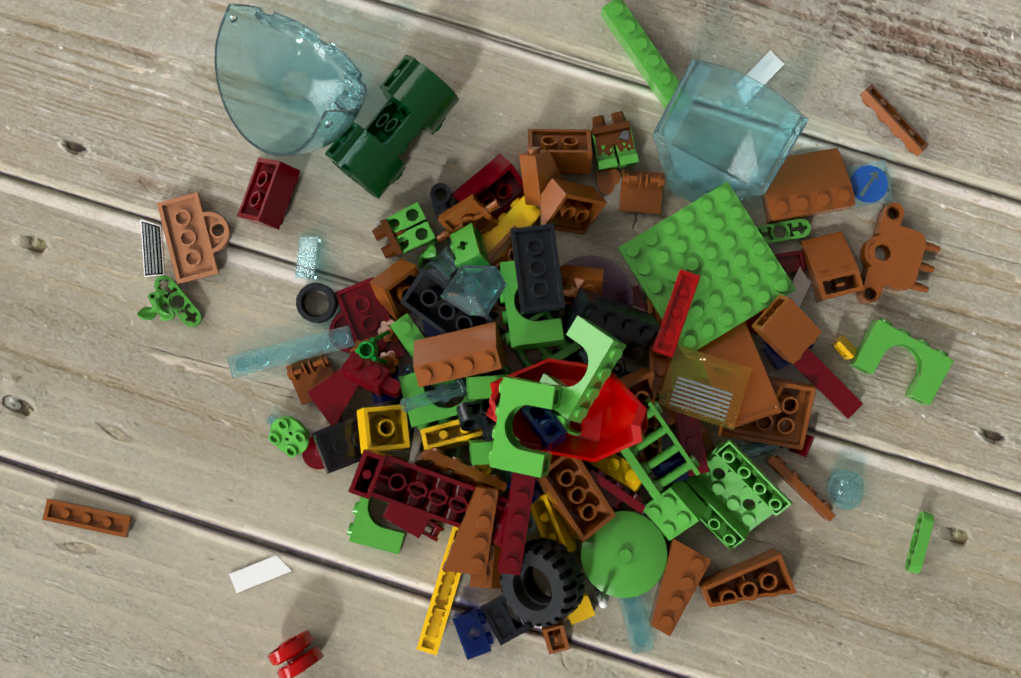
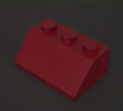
[452,154,524,220]
[237,158,300,230]

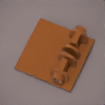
[619,169,665,215]
[286,350,334,406]

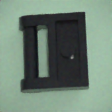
[480,595,534,645]

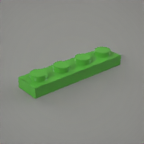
[390,314,457,396]

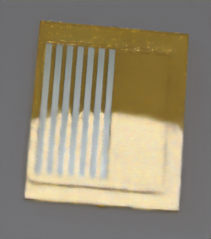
[658,345,752,430]

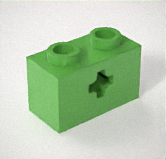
[450,223,490,277]

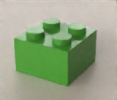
[643,477,708,541]

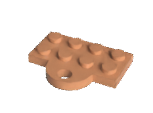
[157,192,231,285]

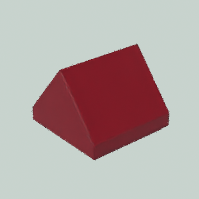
[789,434,815,458]

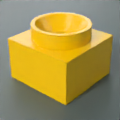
[357,404,410,454]

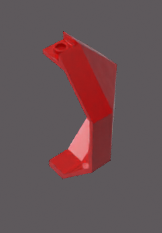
[486,358,648,462]

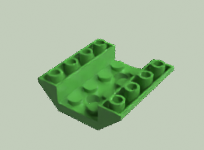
[681,439,793,551]

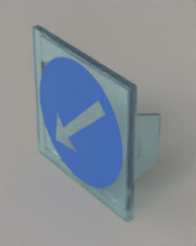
[845,160,894,209]

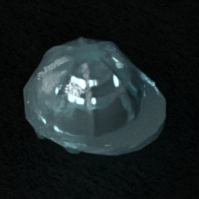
[827,469,864,510]

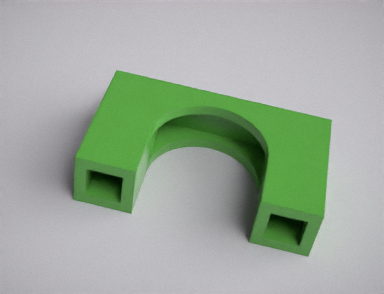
[496,261,564,352]
[539,315,626,423]
[849,318,954,405]
[398,372,488,430]
[466,372,520,465]
[489,376,562,478]
[347,497,406,555]

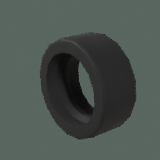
[296,283,338,323]

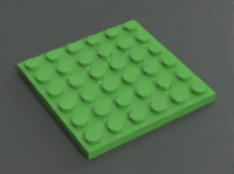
[618,181,796,357]

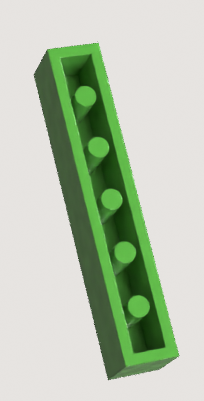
[600,0,691,117]

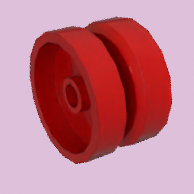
[267,630,324,678]

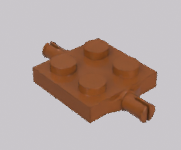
[436,194,501,243]

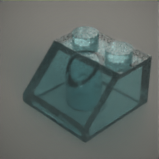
[441,265,507,316]

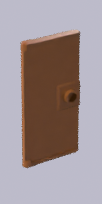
[697,321,783,429]

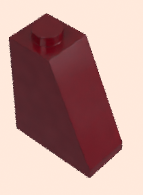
[307,369,359,426]

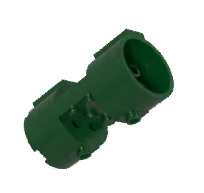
[325,55,459,199]

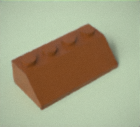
[413,321,508,387]
[536,454,616,542]

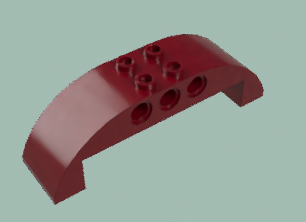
[348,449,531,547]

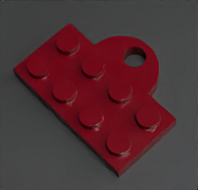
[329,277,406,362]

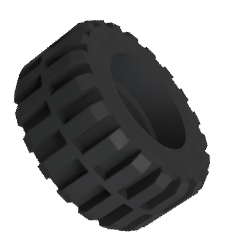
[500,538,585,627]

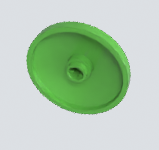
[581,510,667,598]

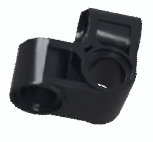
[456,398,496,442]

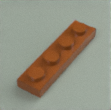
[860,84,929,156]
[763,454,836,521]
[42,498,133,538]

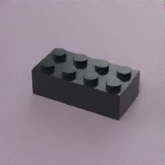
[400,264,499,334]
[561,287,661,361]

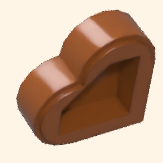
[595,169,621,195]

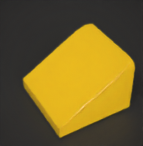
[832,335,857,360]

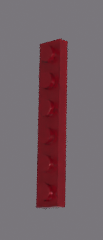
[497,440,541,575]

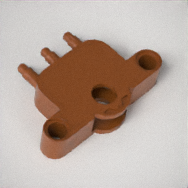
[856,203,941,304]

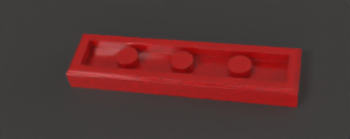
[652,269,701,358]

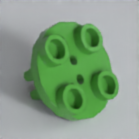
[268,416,310,457]

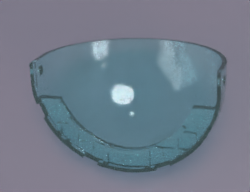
[214,3,367,156]

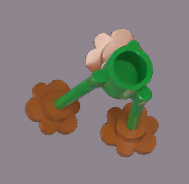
[351,319,399,374]

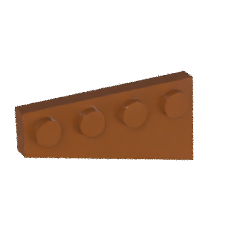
[414,448,507,493]
[442,486,499,576]

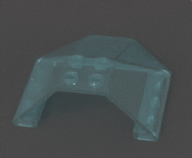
[652,58,809,203]

